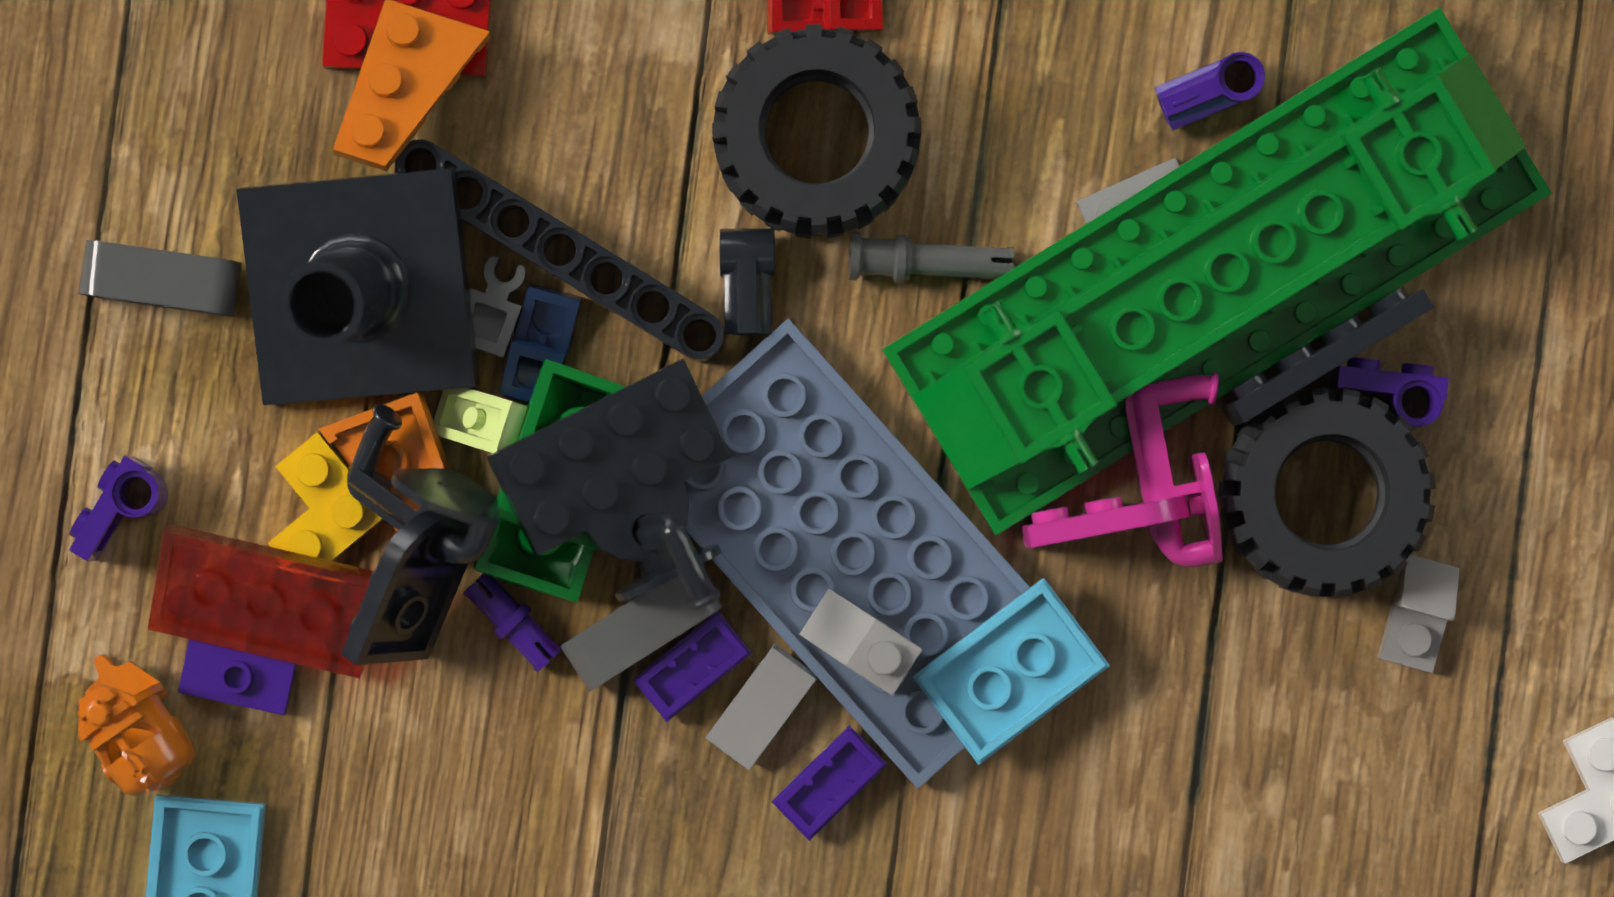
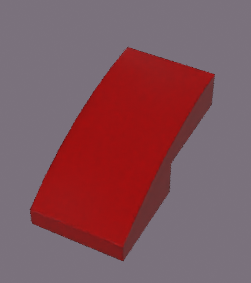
[767,0,883,35]

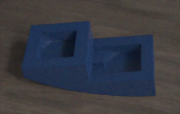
[499,283,583,402]

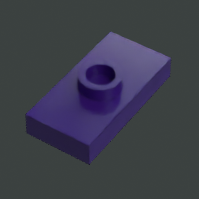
[633,611,752,722]
[178,639,298,715]
[771,725,887,841]

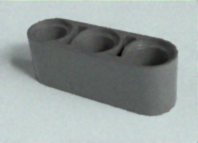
[78,240,242,317]
[560,576,723,692]

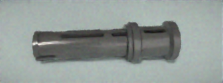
[848,232,1014,283]

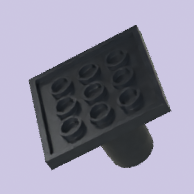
[236,167,480,405]

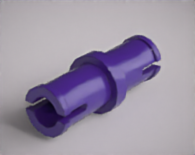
[462,574,562,672]

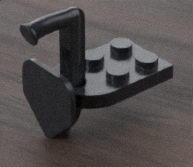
[341,404,499,665]

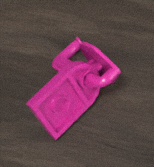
[1021,372,1223,567]

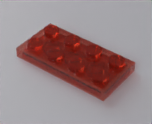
[148,523,373,679]

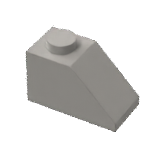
[799,589,922,696]

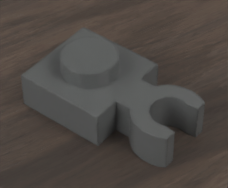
[469,255,527,358]

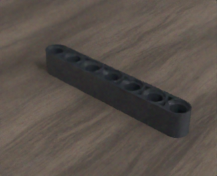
[395,139,725,362]

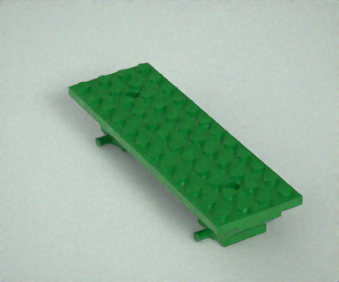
[881,7,1552,535]

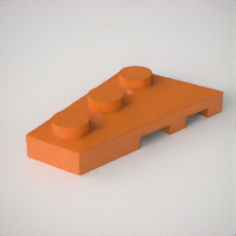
[333,0,490,172]
[319,392,470,531]

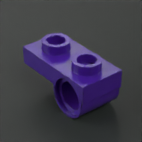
[1330,357,1449,428]
[69,455,168,561]

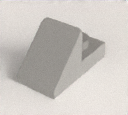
[1377,555,1460,673]

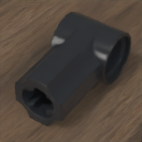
[720,228,775,335]

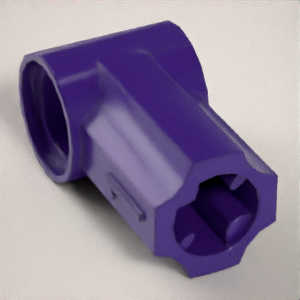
[1154,52,1265,131]

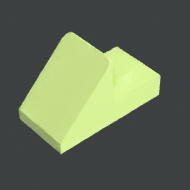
[433,388,528,453]

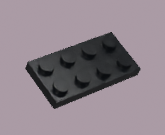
[1221,287,1435,426]

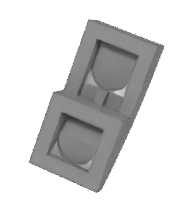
[706,644,817,770]

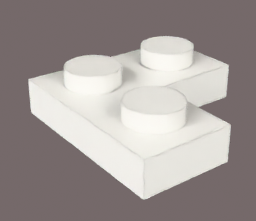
[1538,717,1614,864]

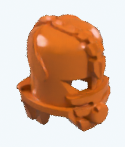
[77,654,195,796]

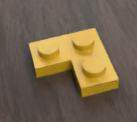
[268,432,384,585]

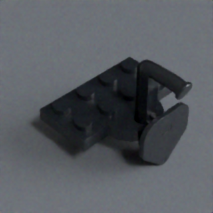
[486,359,732,608]

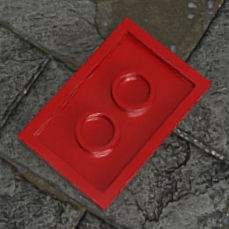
[322,0,491,78]

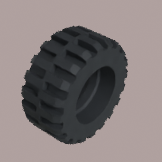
[712,24,921,239]
[1218,388,1436,597]

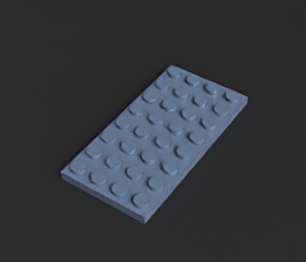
[684,318,1030,789]

